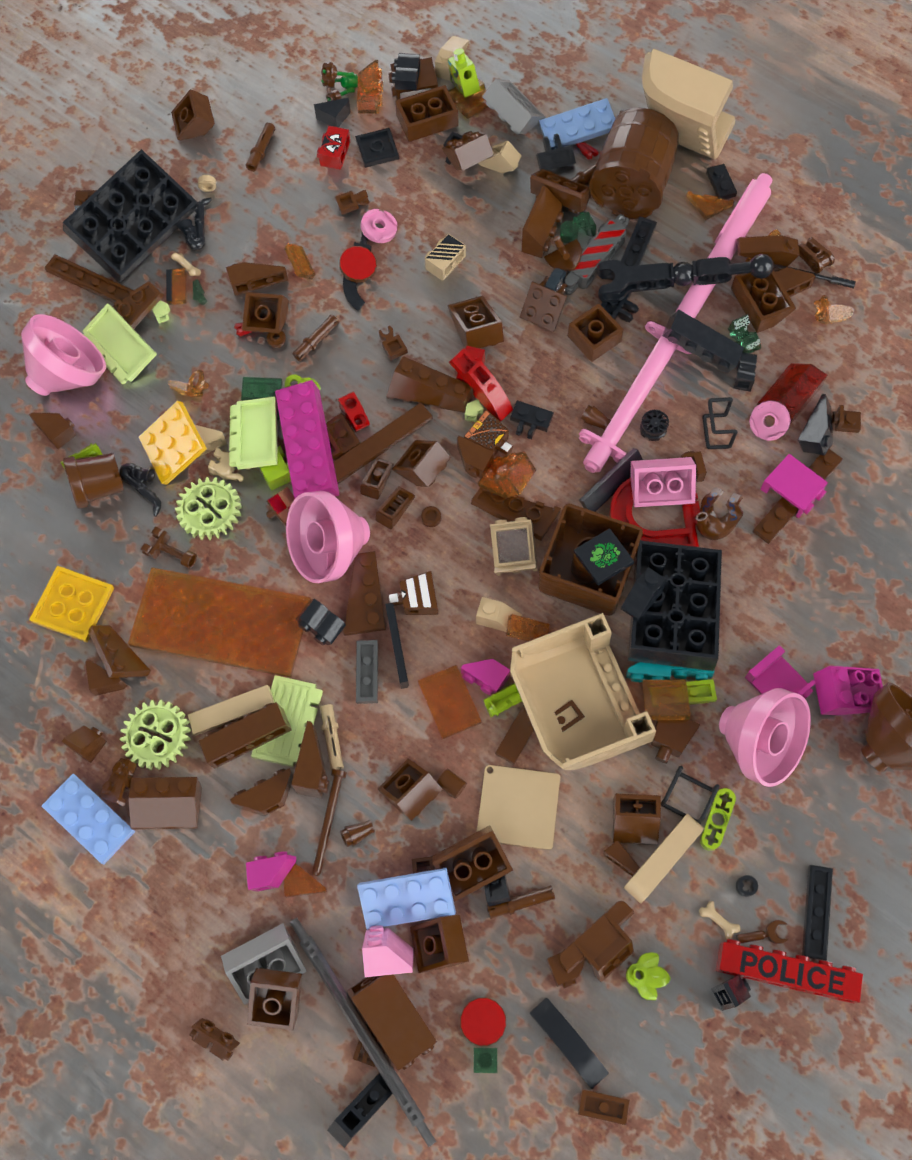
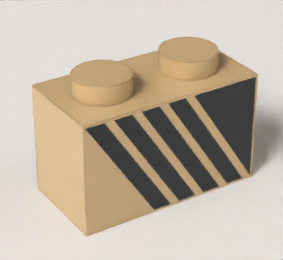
[425,234,466,281]

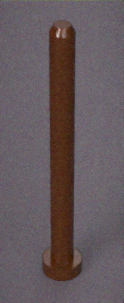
[312,769,347,876]

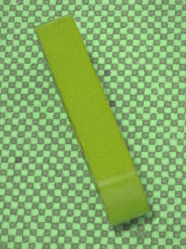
[700,788,736,851]

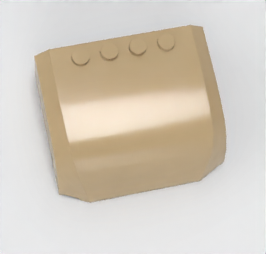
[642,48,735,160]
[510,613,656,770]

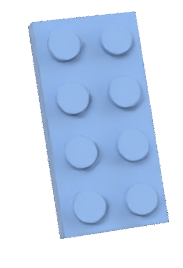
[539,98,615,150]
[42,773,136,865]
[357,868,456,930]

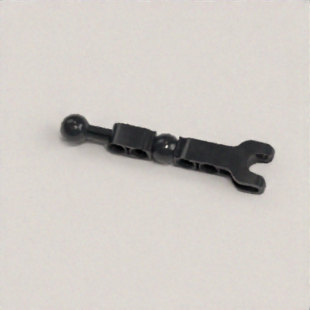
[597,254,774,302]

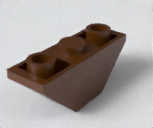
[230,768,294,816]

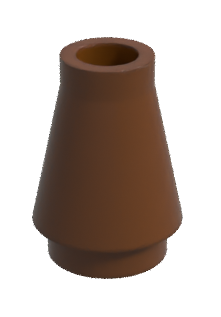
[581,405,611,430]
[340,820,375,847]

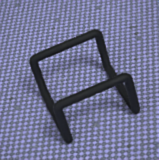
[702,397,738,449]
[661,766,720,824]

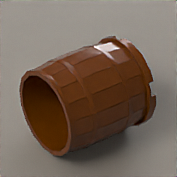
[589,107,679,219]

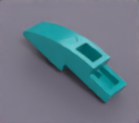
[626,662,715,685]

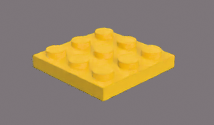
[139,401,207,485]
[29,566,114,643]

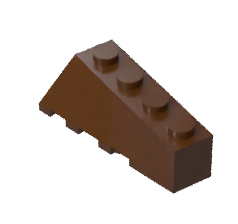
[386,356,473,413]

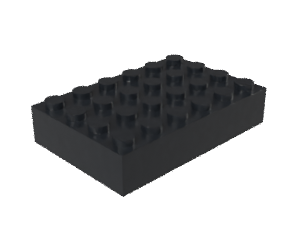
[63,149,198,283]
[628,540,722,671]

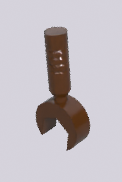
[736,920,788,944]

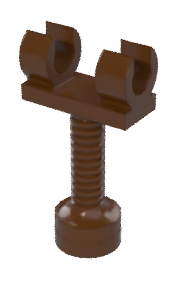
[140,527,197,569]

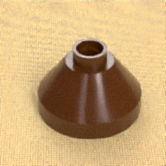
[861,682,912,773]

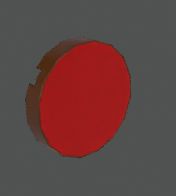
[339,246,377,283]
[460,998,506,1046]

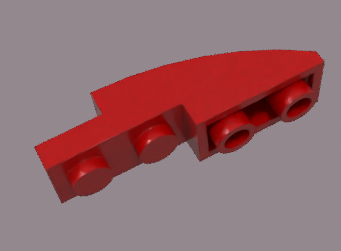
[449,348,513,422]

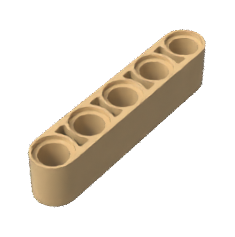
[623,813,705,904]

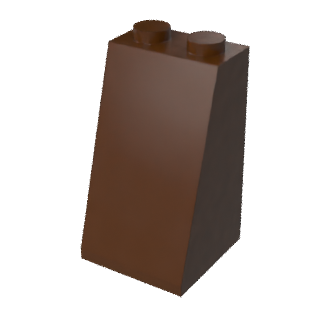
[347,974,437,1071]

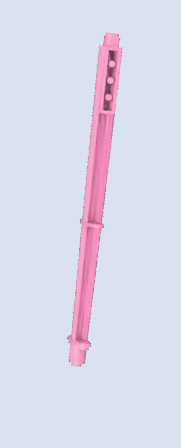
[579,173,772,473]

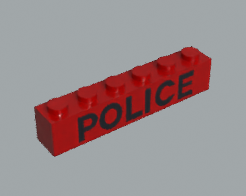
[716,939,863,1004]

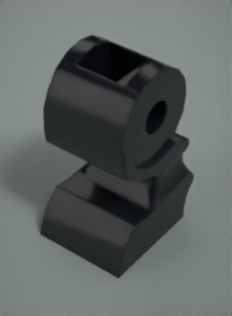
[733,352,757,392]

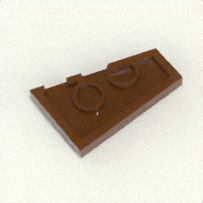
[112,281,164,329]
[88,625,151,678]

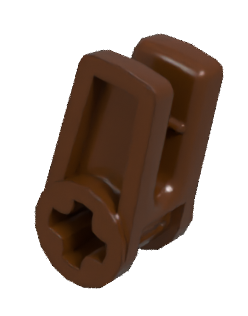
[798,237,835,274]

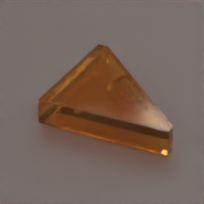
[686,191,734,220]
[283,863,327,897]

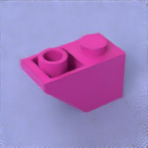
[461,659,510,695]
[246,852,297,892]

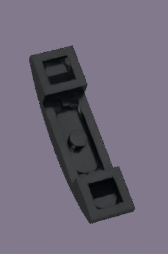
[529,998,609,1090]

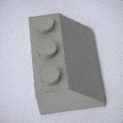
[482,79,545,134]
[221,923,307,1005]

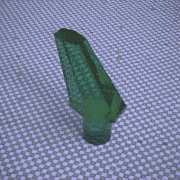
[192,279,207,305]

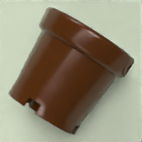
[63,453,124,509]

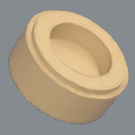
[198,175,216,192]

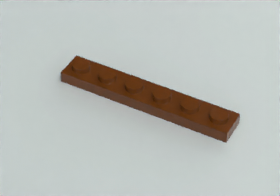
[753,449,843,544]

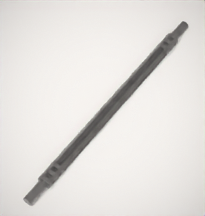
[290,918,437,1147]

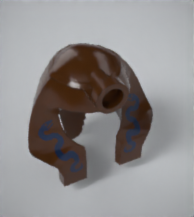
[696,488,744,540]

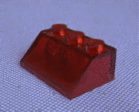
[757,363,828,425]

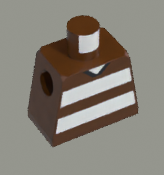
[389,571,438,615]

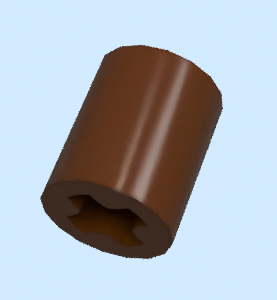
[437,768,467,799]

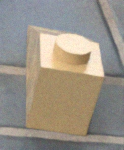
[435,36,469,81]

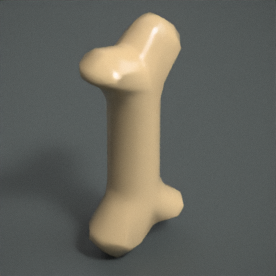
[171,253,201,276]
[699,901,741,940]

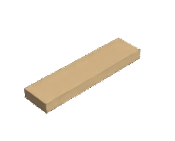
[188,685,274,736]

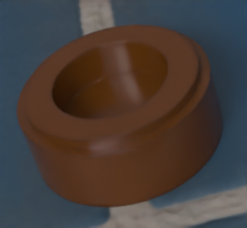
[421,506,441,527]

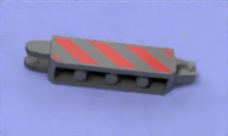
[564,214,629,295]

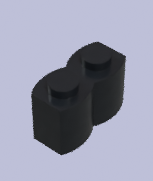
[392,53,421,91]
[296,598,346,645]

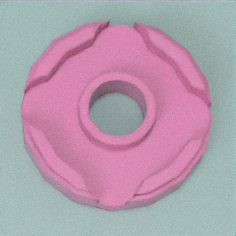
[361,209,397,243]
[749,401,791,441]

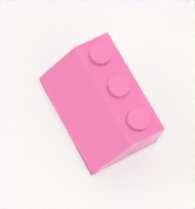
[631,457,696,507]
[362,925,414,977]

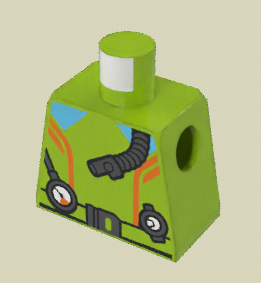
[448,48,481,98]

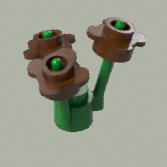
[321,62,359,101]

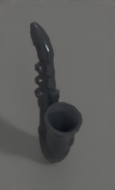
[177,197,212,250]
[119,463,161,517]

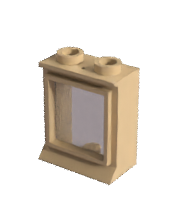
[490,517,538,576]

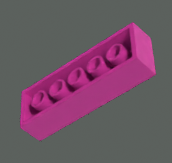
[275,380,340,498]

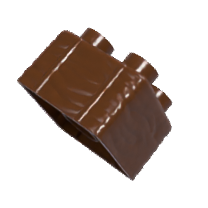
[538,504,643,616]

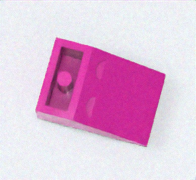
[813,666,883,715]

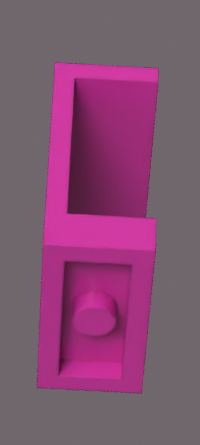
[761,454,828,518]
[745,645,816,699]

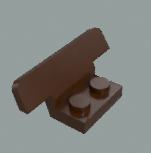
[559,901,634,982]

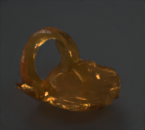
[813,295,855,324]
[167,369,209,397]

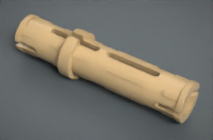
[320,704,344,771]

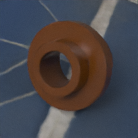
[267,331,286,348]

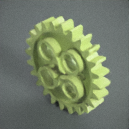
[175,477,242,540]
[120,700,191,770]

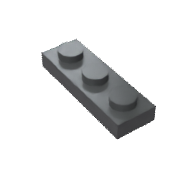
[356,640,378,704]

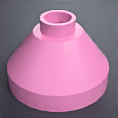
[21,314,106,396]
[286,491,370,583]
[719,688,811,787]

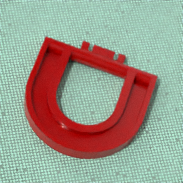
[610,478,701,547]

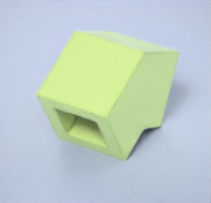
[152,301,170,324]
[465,399,483,422]

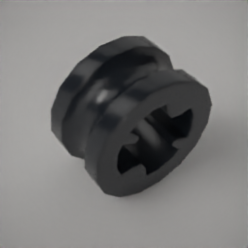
[736,875,758,897]

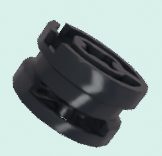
[640,409,669,441]

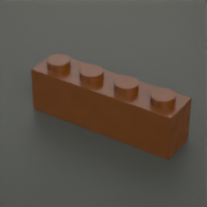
[199,702,292,769]

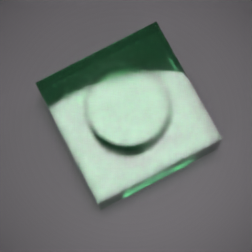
[474,1048,497,1073]

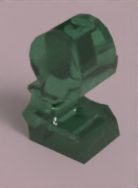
[560,212,596,243]
[728,314,761,353]

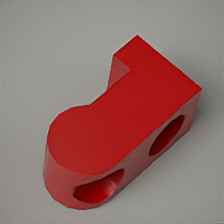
[338,391,370,432]

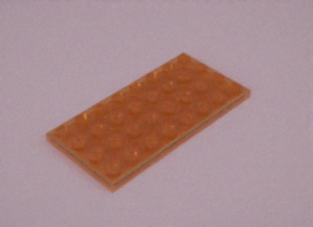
[128,567,311,678]

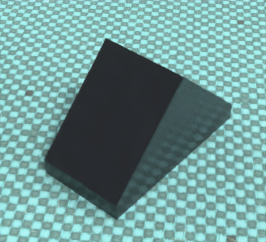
[314,97,351,128]

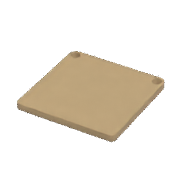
[477,765,560,850]

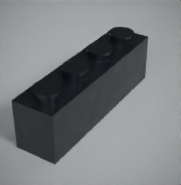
[662,310,745,373]

